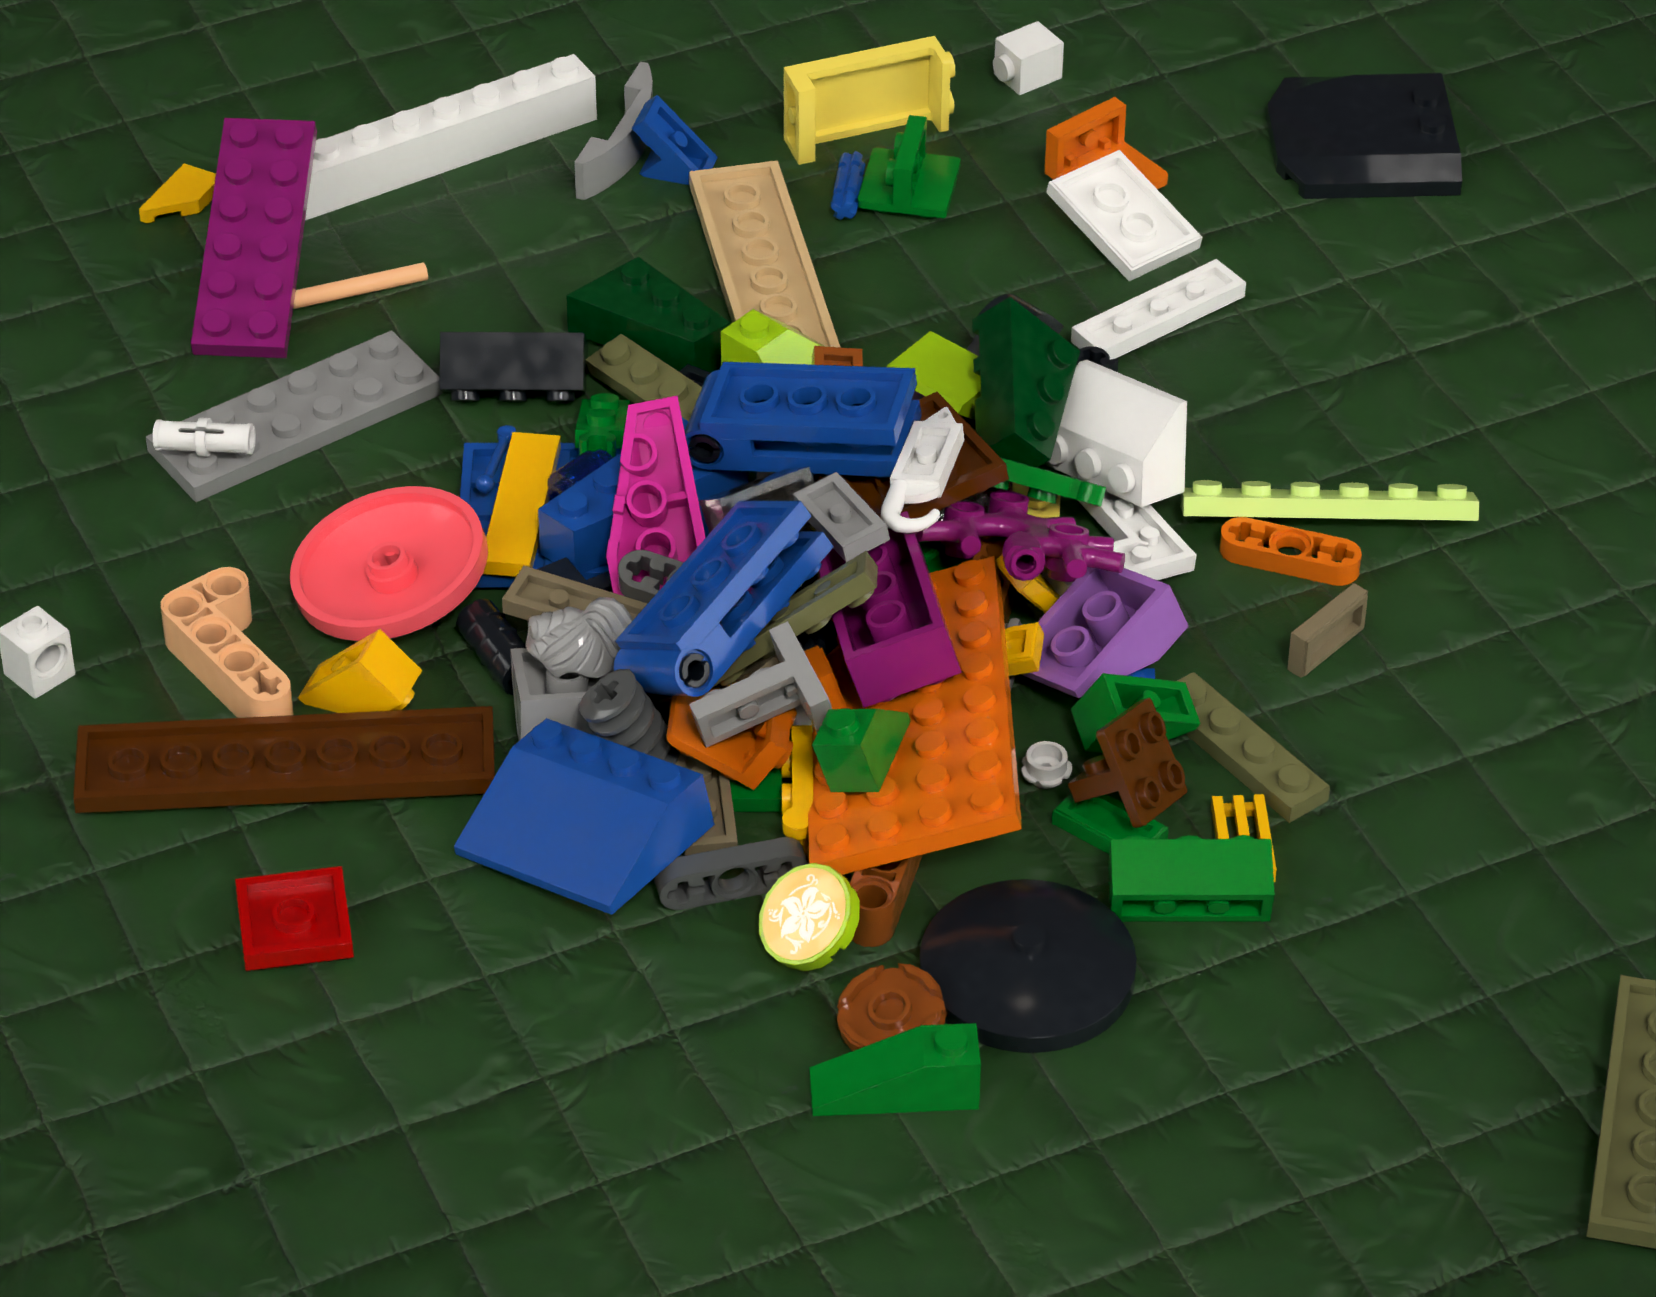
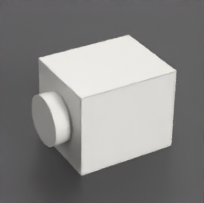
[993,21,1064,95]

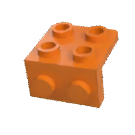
[1045,97,1168,189]
[666,688,797,790]

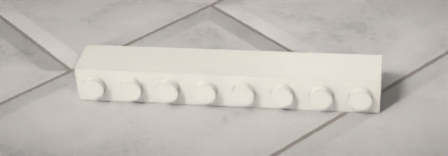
[305,54,597,220]

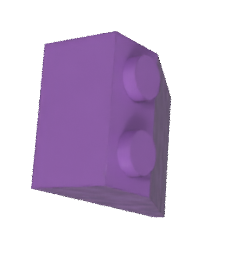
[1021,567,1189,698]

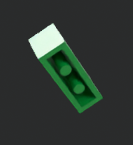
[1108,835,1275,922]

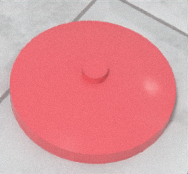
[290,486,488,641]

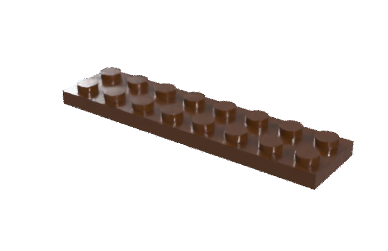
[73,706,495,813]

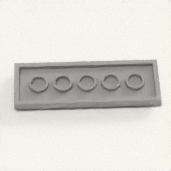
[146,330,443,502]

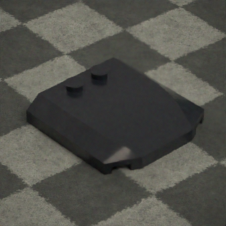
[1266,73,1462,199]

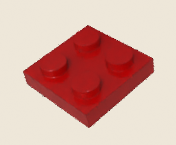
[235,866,354,971]

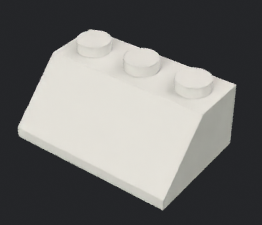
[1044,359,1187,507]

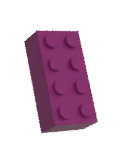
[819,511,962,708]

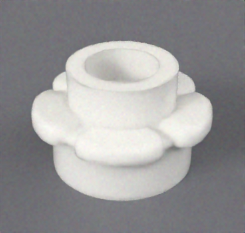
[1021,741,1072,789]

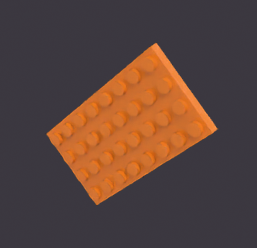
[808,556,1022,875]

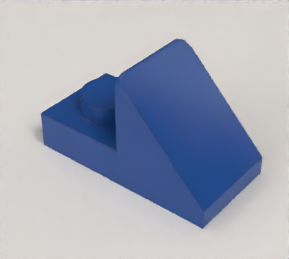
[632,95,718,185]

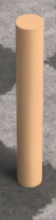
[293,262,428,309]

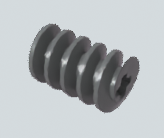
[579,669,680,764]

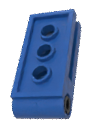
[685,362,922,478]
[614,501,834,697]

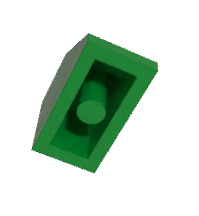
[1071,673,1201,753]
[812,708,911,792]

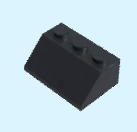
[440,332,588,403]

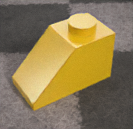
[298,629,422,713]

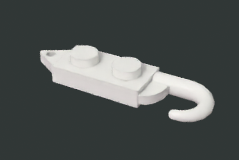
[881,407,965,533]

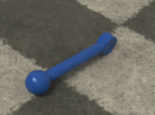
[475,425,516,493]

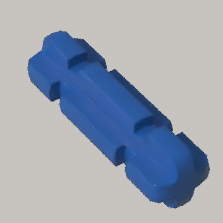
[830,151,866,220]

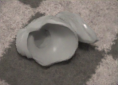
[525,597,634,678]

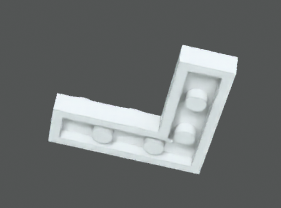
[1042,480,1197,596]

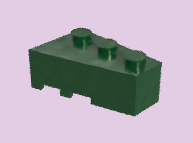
[566,257,730,372]
[972,297,1080,467]

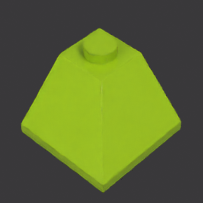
[721,309,824,365]

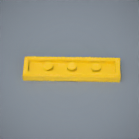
[483,432,561,577]

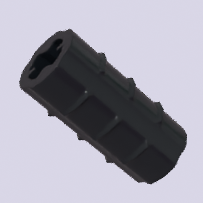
[456,599,526,695]

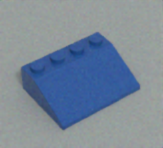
[454,718,715,915]

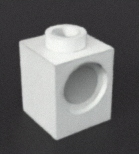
[0,605,75,699]

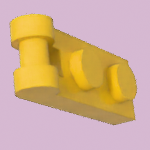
[781,725,813,863]

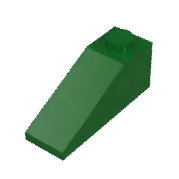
[809,1023,981,1116]

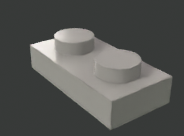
[793,472,890,562]

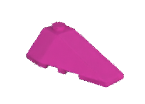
[606,396,706,596]

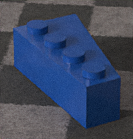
[538,418,749,574]

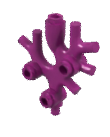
[915,489,1125,582]

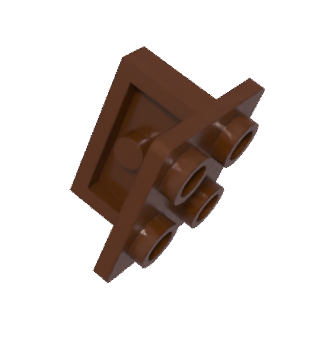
[1068,698,1187,828]

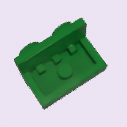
[858,115,961,218]

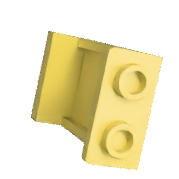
[784,36,955,165]

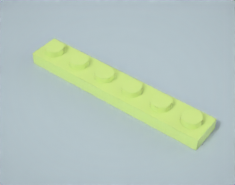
[1180,480,1479,521]

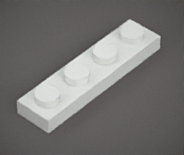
[1071,259,1246,360]

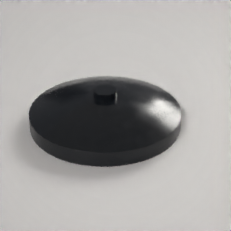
[919,879,1137,1053]

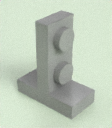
[689,621,832,748]

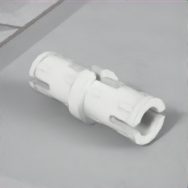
[153,417,256,457]

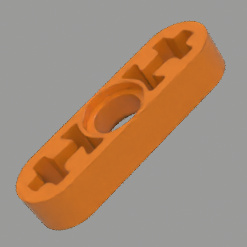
[1219,517,1362,586]

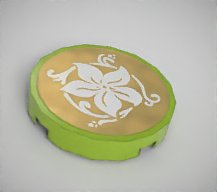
[759,863,860,971]

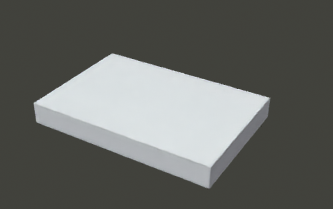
[1046,150,1203,281]

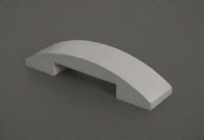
[574,62,653,200]

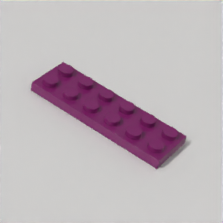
[191,118,317,358]

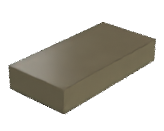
[1287,583,1368,678]

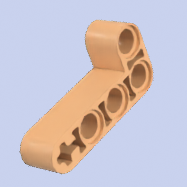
[161,567,294,718]

